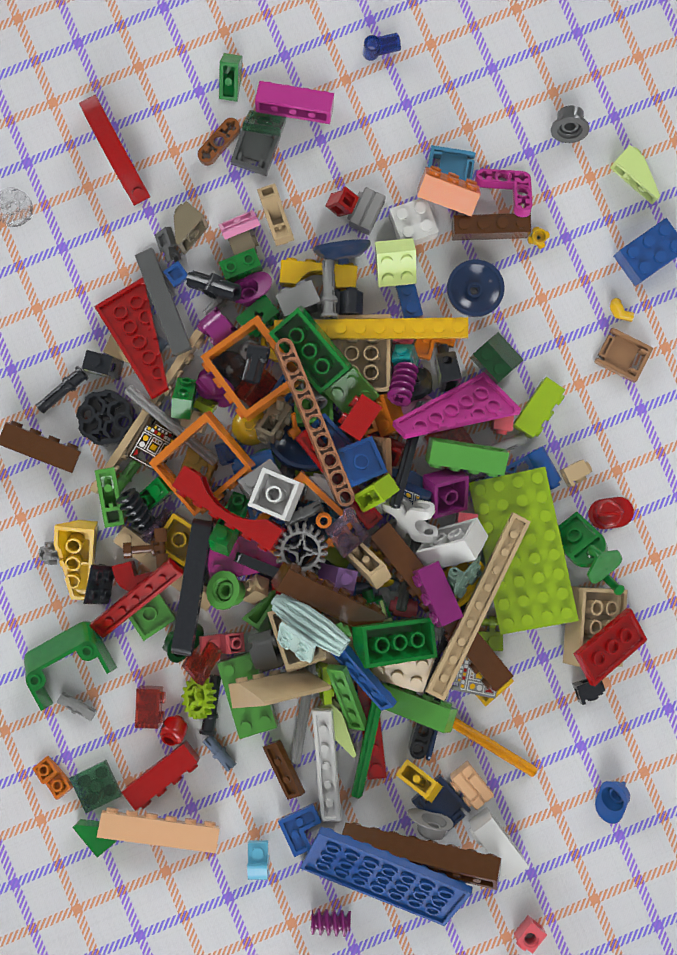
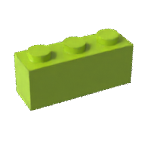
[513,377,566,439]

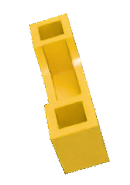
[279,258,358,291]

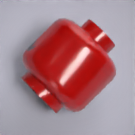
[159,715,188,746]

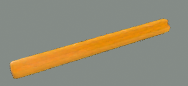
[453,717,538,777]

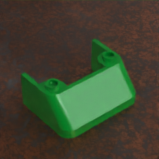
[24,621,117,711]

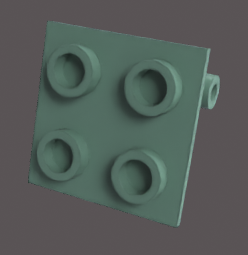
[447,555,481,599]

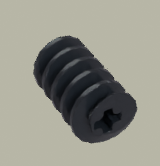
[115,488,156,531]

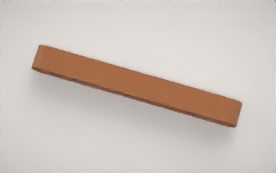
[274,338,355,506]

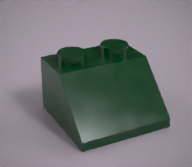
[470,332,523,384]

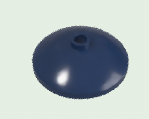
[313,239,371,265]
[447,259,505,317]

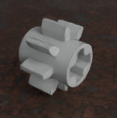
[39,541,60,565]

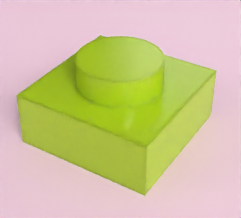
[193,396,219,414]

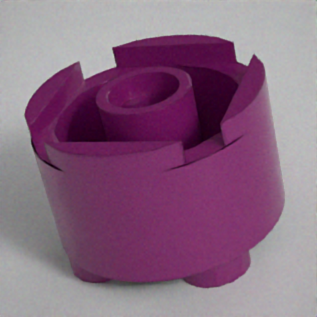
[197,307,238,346]

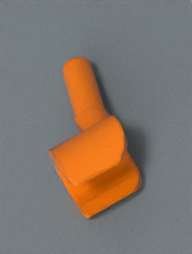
[287,412,301,440]

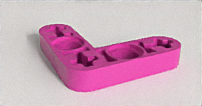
[475,169,533,217]

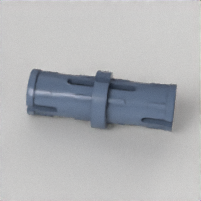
[202,735,237,772]

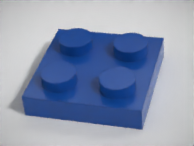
[336,436,388,488]

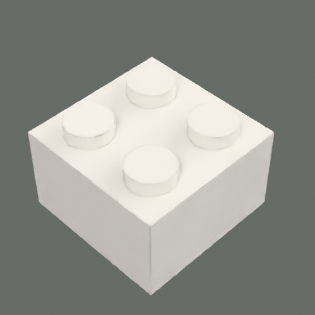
[389,198,439,246]
[248,468,305,522]

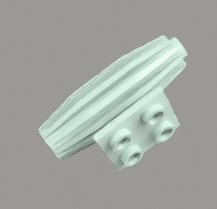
[271,593,350,664]

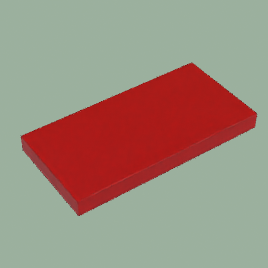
[573,608,647,686]

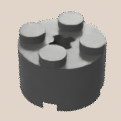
[248,629,284,673]

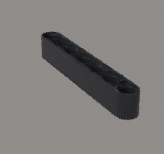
[171,518,214,656]

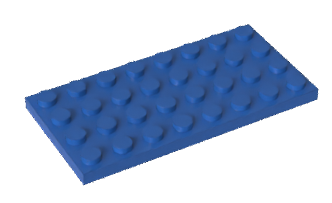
[300,827,473,926]

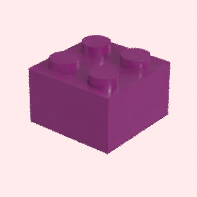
[423,468,469,519]

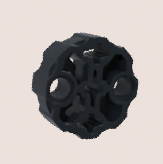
[76,389,136,447]

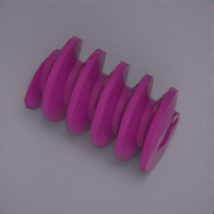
[387,362,418,407]
[311,908,351,937]

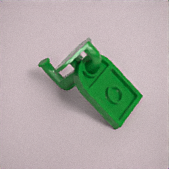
[558,511,625,595]

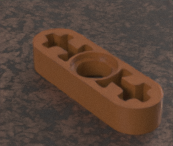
[198,118,240,166]

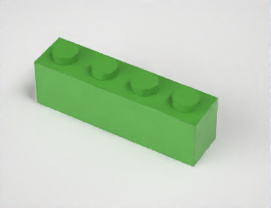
[425,437,509,477]
[382,683,458,733]

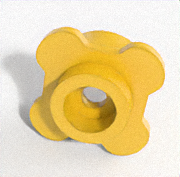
[527,227,550,249]

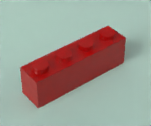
[121,740,200,811]

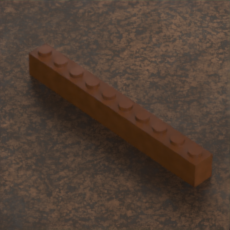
[368,522,514,692]

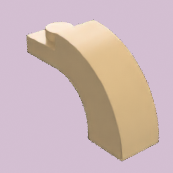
[257,183,294,246]

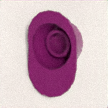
[234,272,272,307]
[195,369,236,408]

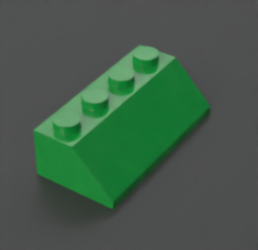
[352,617,438,669]

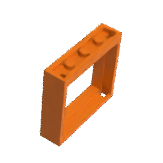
[200,315,303,422]
[148,411,256,516]
[255,470,354,572]

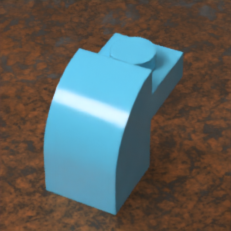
[247,840,269,880]

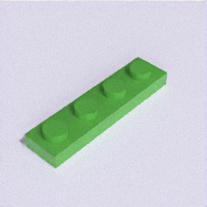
[326,664,367,731]

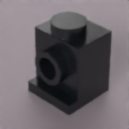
[572,679,605,705]

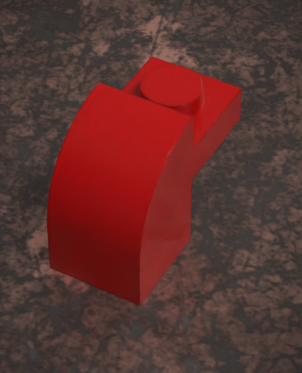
[112,560,153,591]

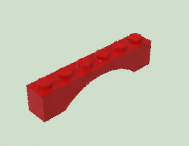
[172,466,287,552]

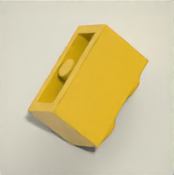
[396,759,443,803]

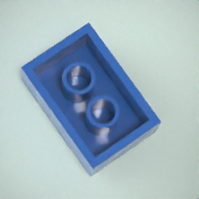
[613,218,677,287]

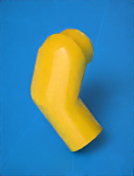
[610,298,634,322]

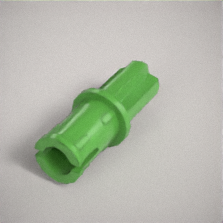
[117,459,141,495]

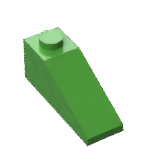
[95,467,125,528]

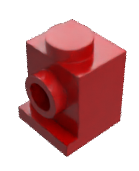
[325,186,359,217]

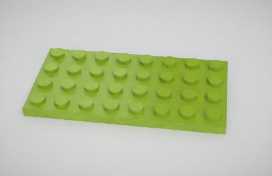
[469,467,579,635]

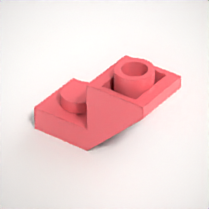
[199,632,245,656]

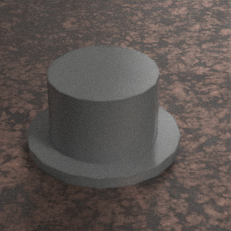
[551,105,590,143]

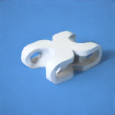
[382,497,439,544]

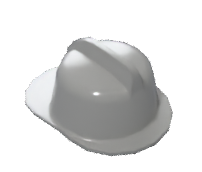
[407,808,453,840]

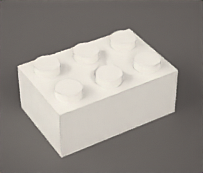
[416,518,488,568]
[469,807,529,881]

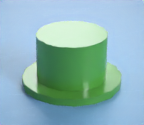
[206,571,246,610]

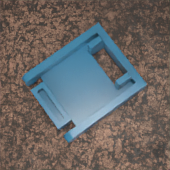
[428,145,476,181]

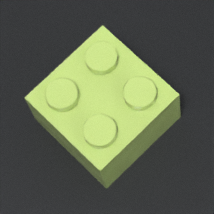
[375,238,417,287]

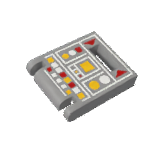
[450,657,502,699]

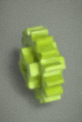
[181,676,217,719]

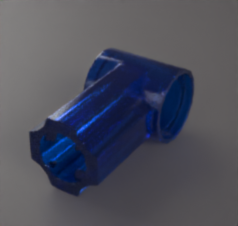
[362,33,401,61]

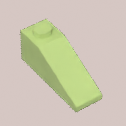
[610,145,660,205]
[312,698,356,758]

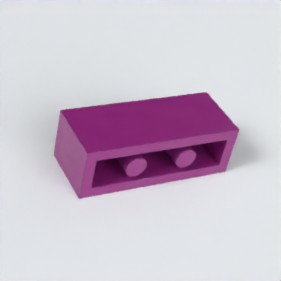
[412,561,464,627]

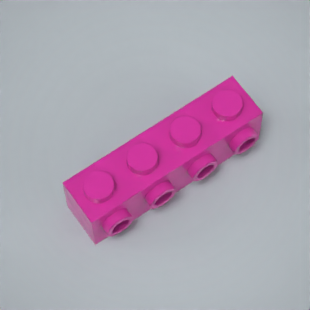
[255,81,334,124]

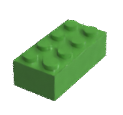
[217,651,278,739]

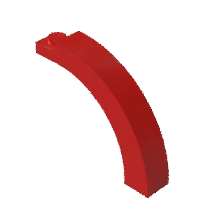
[79,94,150,206]

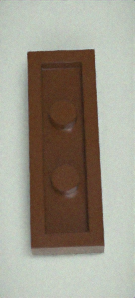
[263,739,305,800]

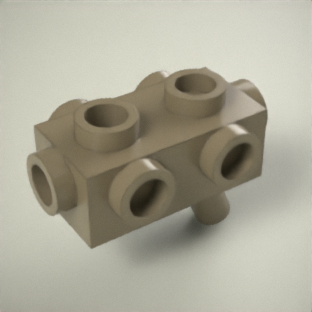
[255,396,293,444]

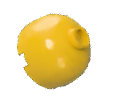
[231,408,265,446]

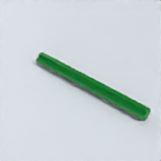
[351,701,381,799]

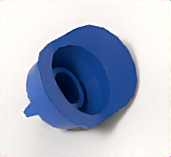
[595,781,630,824]

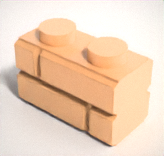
[450,761,494,810]

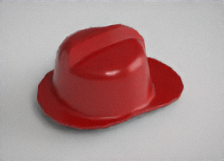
[588,497,634,529]

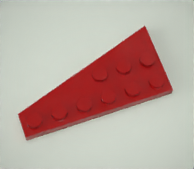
[94,277,169,399]

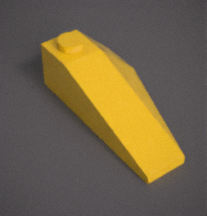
[54,520,98,600]

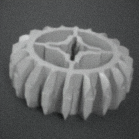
[274,522,328,573]

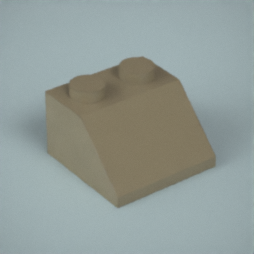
[173,201,209,255]

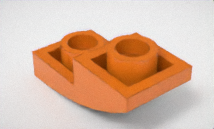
[32,756,74,800]

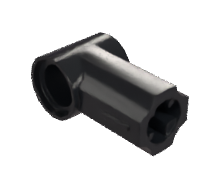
[242,343,270,385]

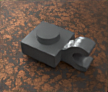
[155,227,181,263]

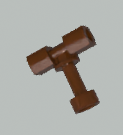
[123,528,169,568]

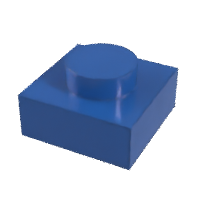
[162,261,188,288]

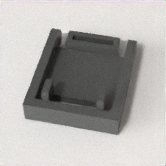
[230,120,281,176]

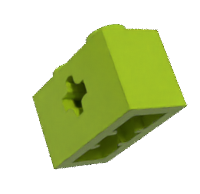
[354,473,400,512]

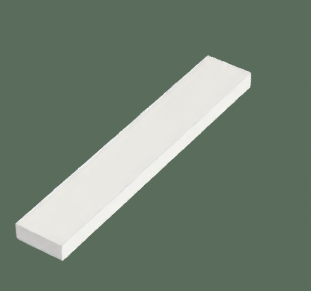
[312,708,342,822]

